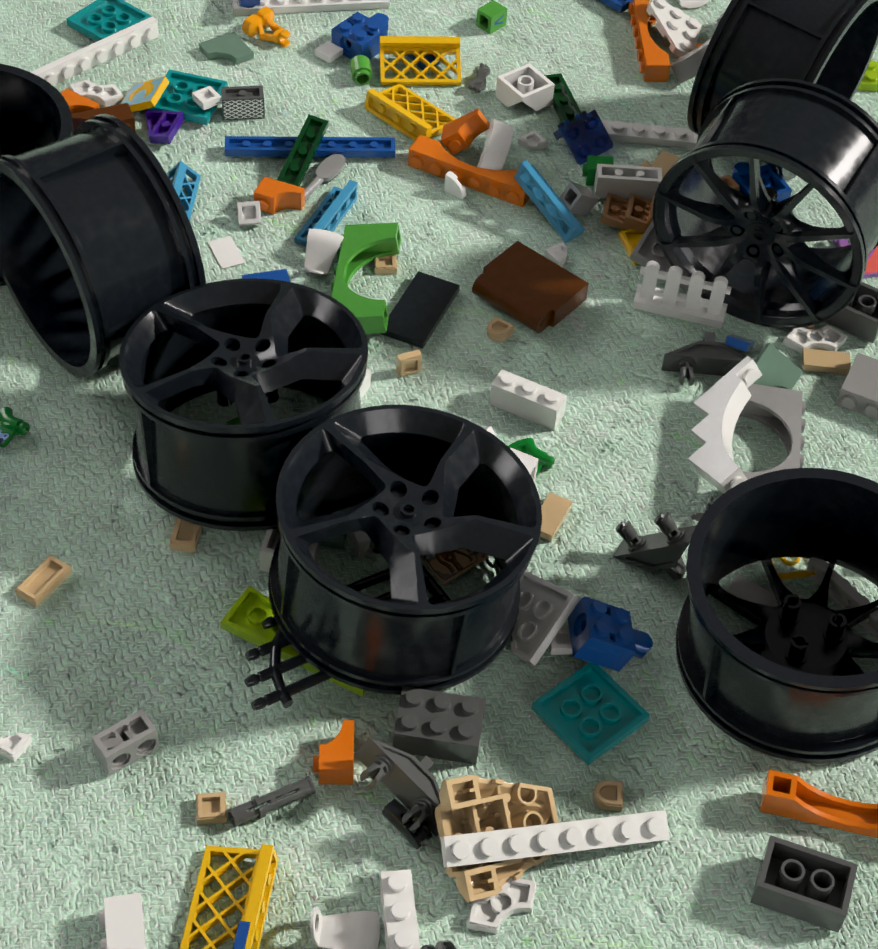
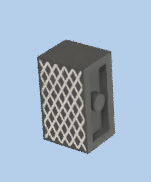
[221,85,265,120]

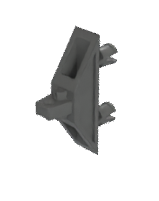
[661,332,754,386]
[613,512,696,581]
[354,737,440,837]

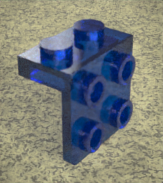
[553,110,613,165]

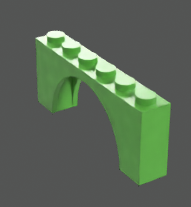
[331,222,402,334]

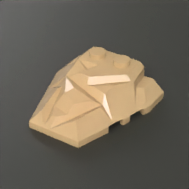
[435,775,559,902]

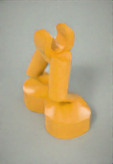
[242,6,290,47]

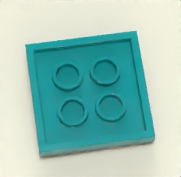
[66,0,152,42]
[148,69,228,125]
[531,663,650,766]

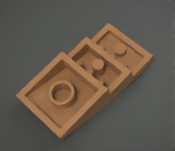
[599,193,655,234]

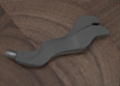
[468,63,490,93]

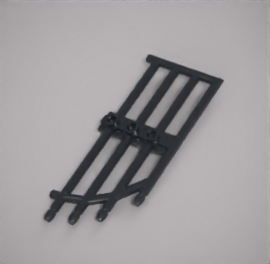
[244,563,451,711]

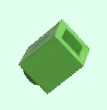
[476,0,507,34]

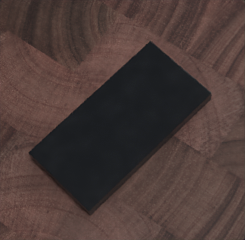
[380,271,460,349]

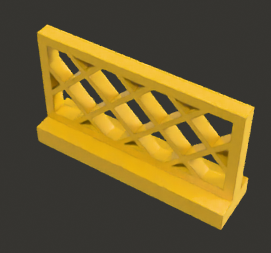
[379,36,462,86]
[364,84,455,141]
[180,844,279,949]

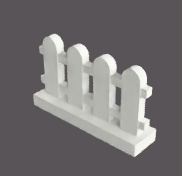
[632,261,732,329]

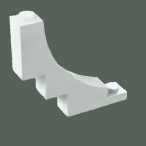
[688,356,762,494]

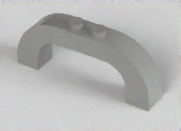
[671,12,725,83]

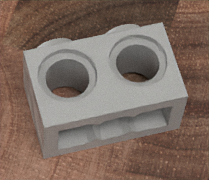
[91,709,160,776]

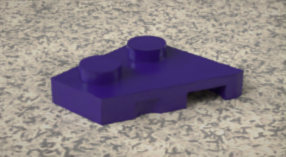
[145,109,185,144]

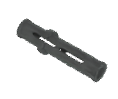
[228,776,316,827]

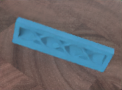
[514,160,585,243]
[167,161,201,221]
[294,180,358,247]

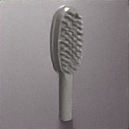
[305,154,346,200]

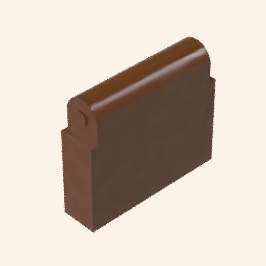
[472,241,589,333]

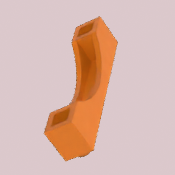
[628,0,671,82]
[408,135,530,207]
[759,769,878,838]

